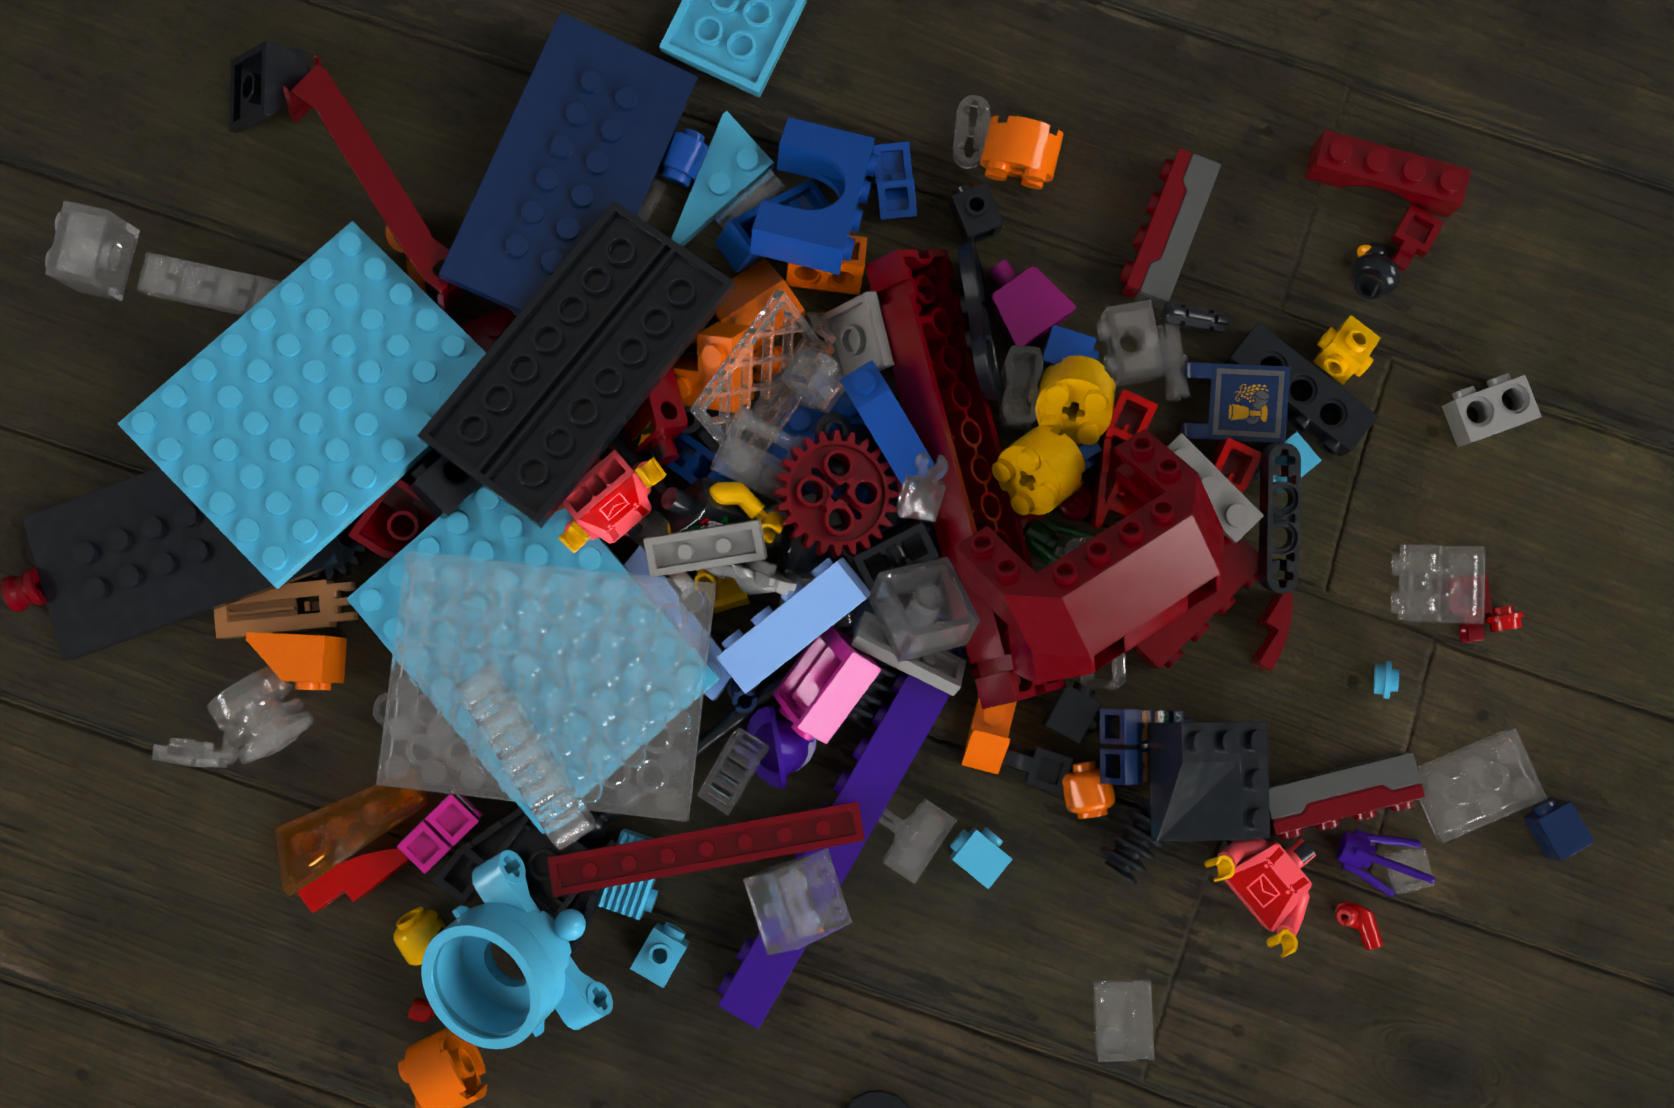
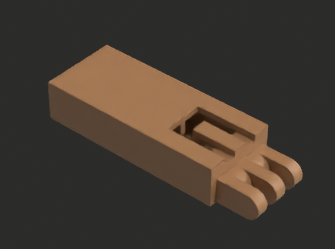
[214,579,358,639]

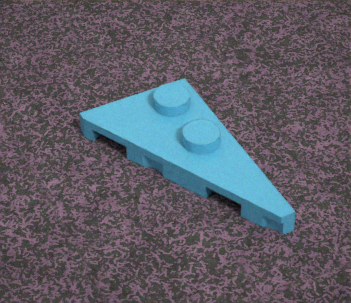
[671,111,774,246]

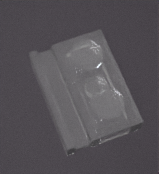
[1093,979,1155,1062]

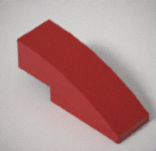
[294,846,411,914]

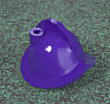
[746,706,816,789]

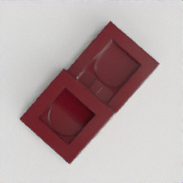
[1250,592,1293,671]

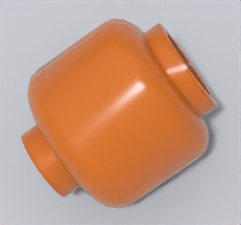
[1062,761,1115,819]

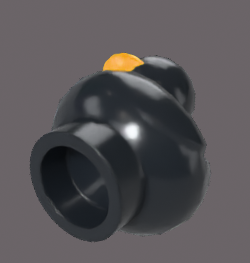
[1352,242,1400,299]

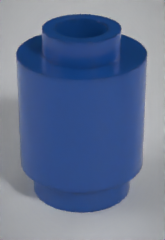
[661,128,709,188]

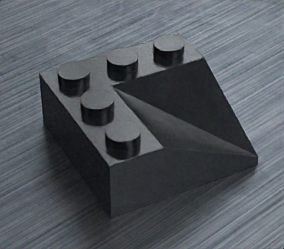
[1149,721,1270,841]

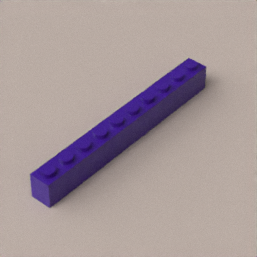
[716,671,950,1029]

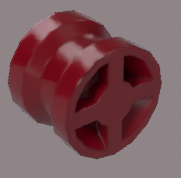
[1,568,46,613]

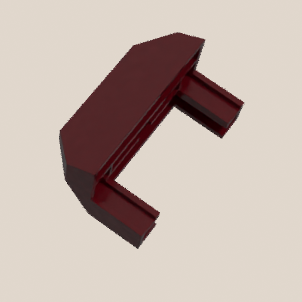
[955,429,1224,684]

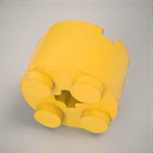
[1035,355,1116,445]
[992,426,1085,516]

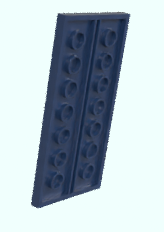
[439,12,698,313]

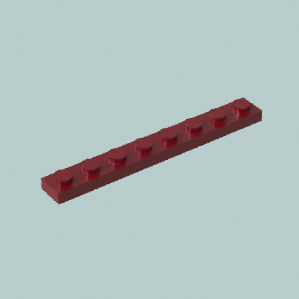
[547,802,865,897]

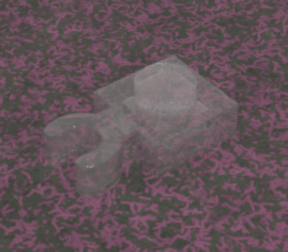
[896,452,948,522]

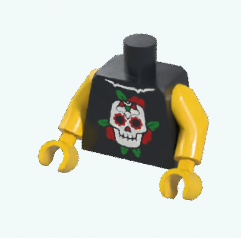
[661,477,784,593]

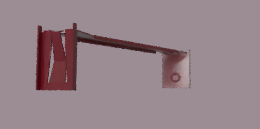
[283,55,468,314]

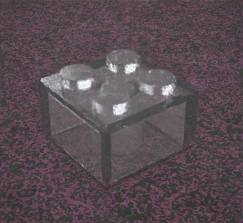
[45,200,140,301]
[868,556,980,662]

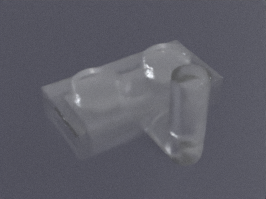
[152,718,241,768]

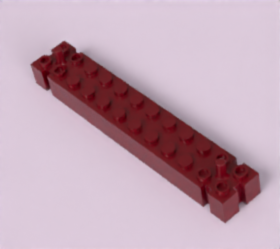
[865,249,1065,709]

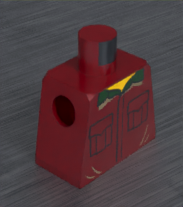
[621,367,688,465]

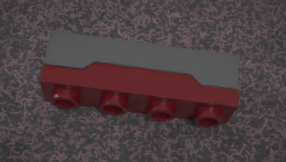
[1119,148,1222,310]
[1269,751,1426,839]

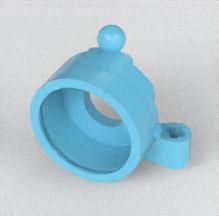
[421,850,613,1049]

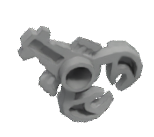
[705,560,797,595]

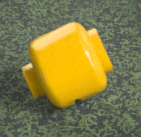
[393,907,446,966]

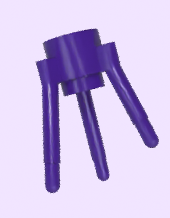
[1336,829,1435,896]

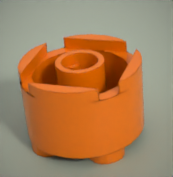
[980,116,1064,189]
[398,1027,487,1108]

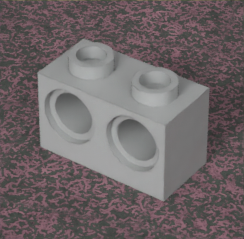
[1441,373,1542,448]

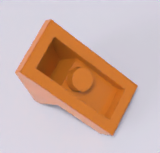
[961,694,1017,774]

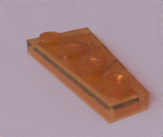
[275,768,428,897]

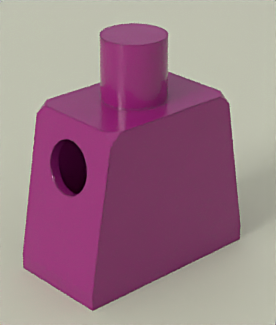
[988,259,1077,356]

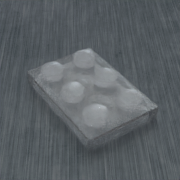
[1417,728,1547,843]

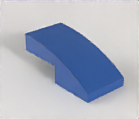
[873,141,917,220]

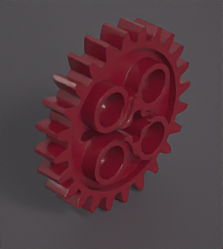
[772,430,899,558]

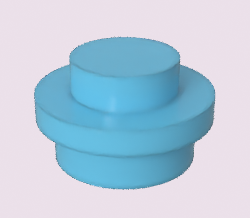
[1373,661,1399,699]

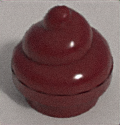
[1056,485,1094,521]

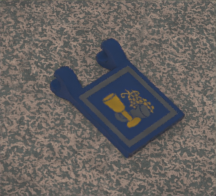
[1180,362,1291,443]

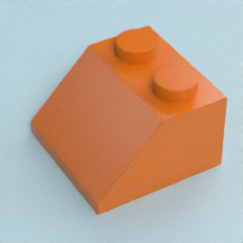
[714,258,806,352]
[246,632,347,690]

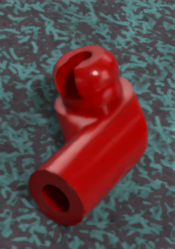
[1335,901,1384,950]

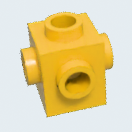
[1313,315,1381,385]

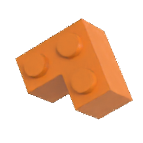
[673,322,754,413]

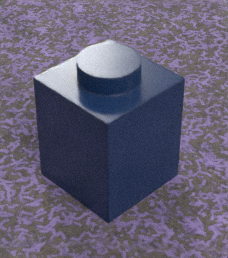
[1523,797,1595,861]

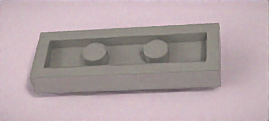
[1167,433,1264,543]
[643,519,767,577]
[851,610,966,696]

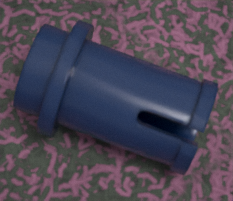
[727,678,757,713]

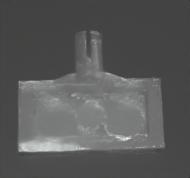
[878,798,957,884]

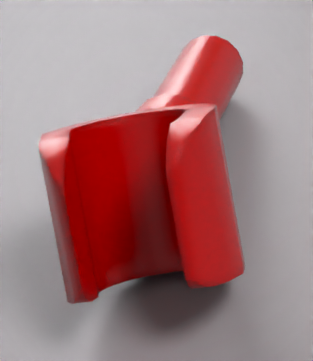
[408,998,435,1023]

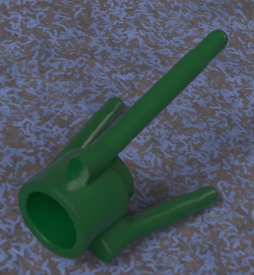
[1025,518,1096,566]

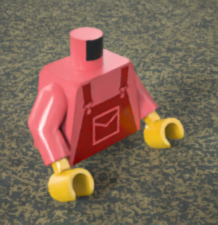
[558,450,667,553]
[1205,838,1316,958]

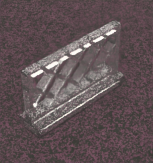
[690,290,836,470]

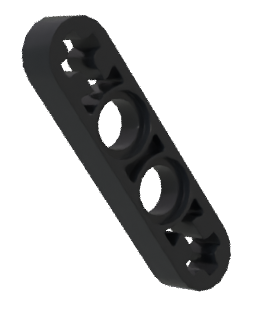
[1258,443,1301,594]

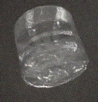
[207,667,314,764]

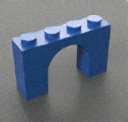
[750,117,879,275]

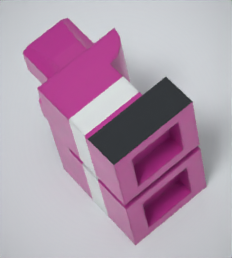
[397,788,483,874]

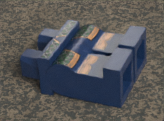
[1100,709,1194,785]

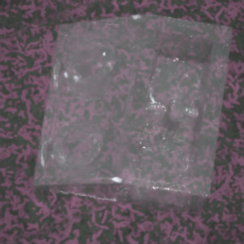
[743,848,852,955]

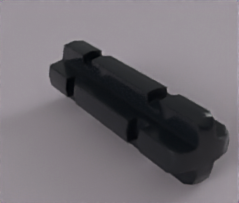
[1160,302,1230,334]

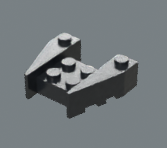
[433,807,618,958]

